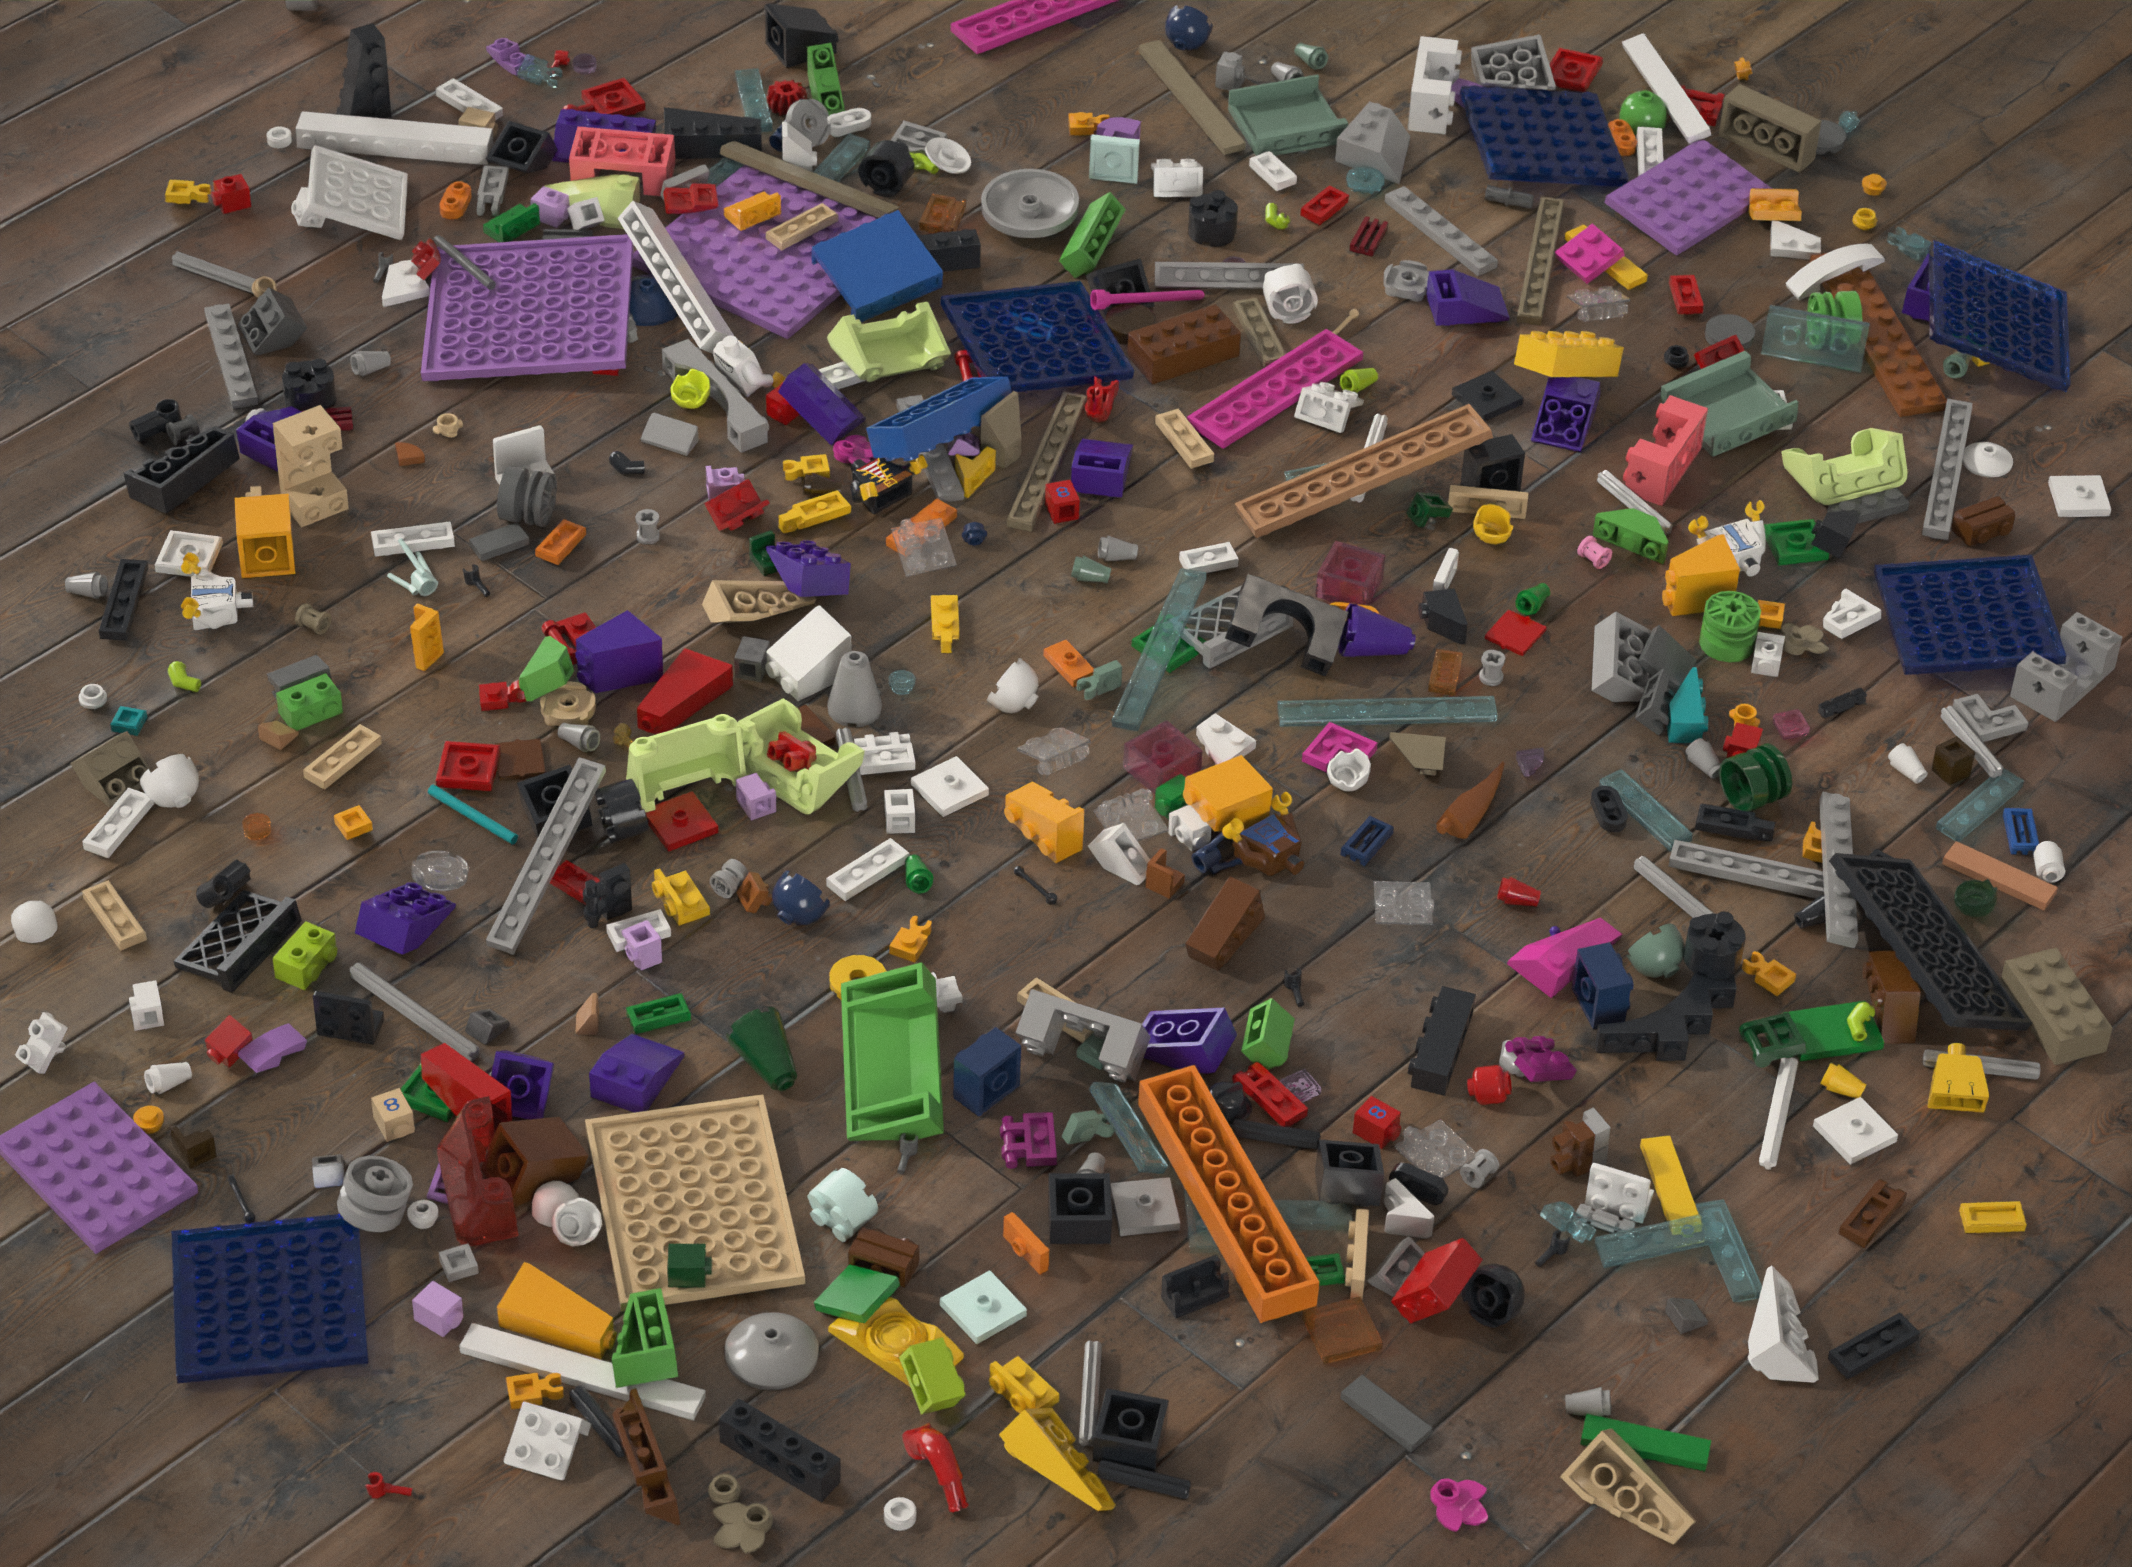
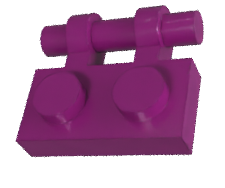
[1505,1036,1577,1082]
[1000,1112,1057,1169]

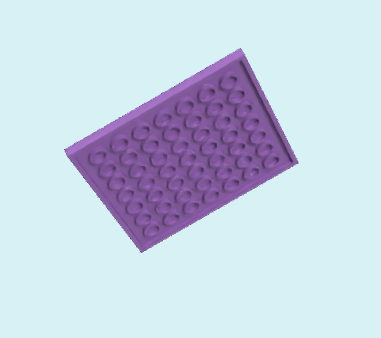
[632,165,877,339]
[421,234,634,381]

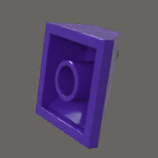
[491,1050,554,1120]

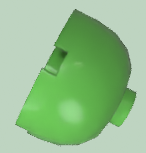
[1619,90,1667,135]

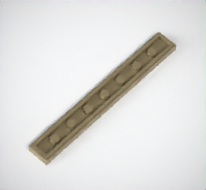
[1139,40,1246,155]
[720,141,900,218]
[1516,197,1565,326]
[1007,391,1087,532]

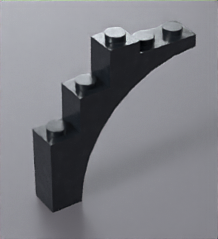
[1595,971,1737,1061]

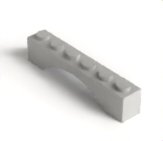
[662,339,769,453]

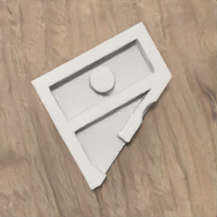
[1770,220,1821,260]
[382,259,430,307]
[1823,589,1881,639]
[1196,713,1256,765]

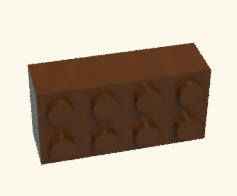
[1127,304,1241,385]

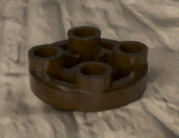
[1105,303,1155,345]

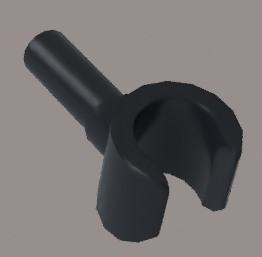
[463,564,490,597]
[1284,968,1304,1007]
[1535,1230,1571,1267]

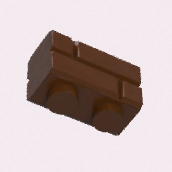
[1951,496,2016,547]
[848,1227,920,1288]

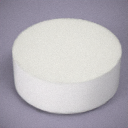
[267,127,292,148]
[884,1497,916,1530]

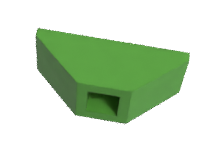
[807,43,845,117]
[1593,508,1668,564]
[519,636,574,701]

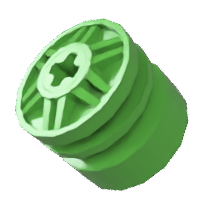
[1807,291,1862,345]
[1699,591,1761,662]

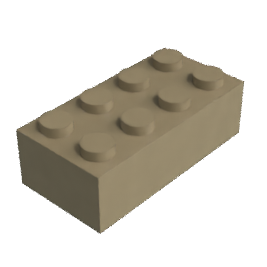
[1719,84,1821,173]
[2001,948,2113,1065]

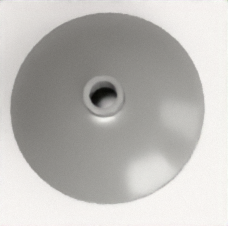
[725,1312,819,1390]

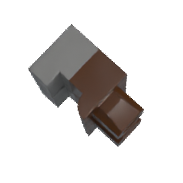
[1550,1108,1611,1177]

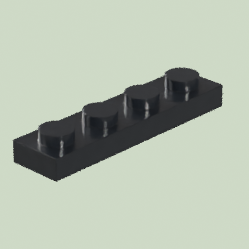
[99,559,148,641]

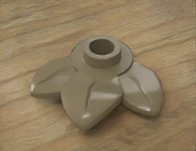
[1780,623,1829,655]
[713,1502,773,1554]

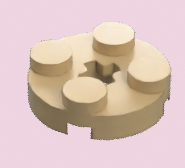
[540,681,596,726]

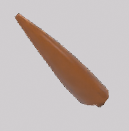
[1436,761,1505,839]

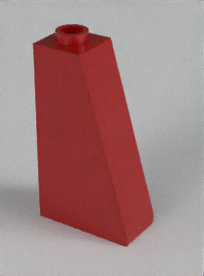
[637,648,733,735]
[421,1043,512,1150]

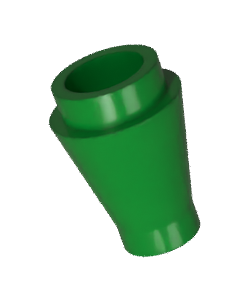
[1515,583,1551,615]
[905,855,934,894]

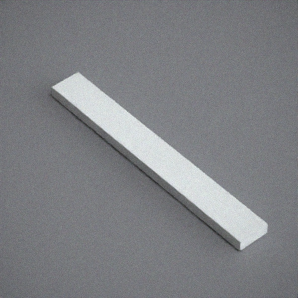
[1622,33,1711,144]
[460,1323,706,1421]

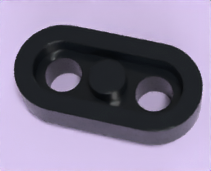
[1590,786,1628,832]
[1389,1163,1449,1205]

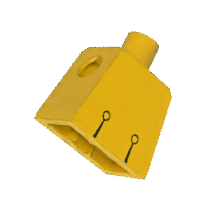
[1928,1043,1989,1113]

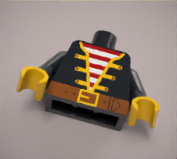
[850,454,928,515]

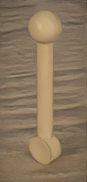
[1332,309,1359,335]

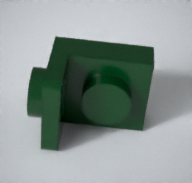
[1406,492,1453,528]
[749,530,778,576]

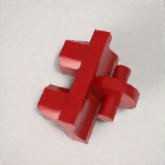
[767,731,817,772]

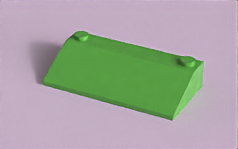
[841,962,944,1141]

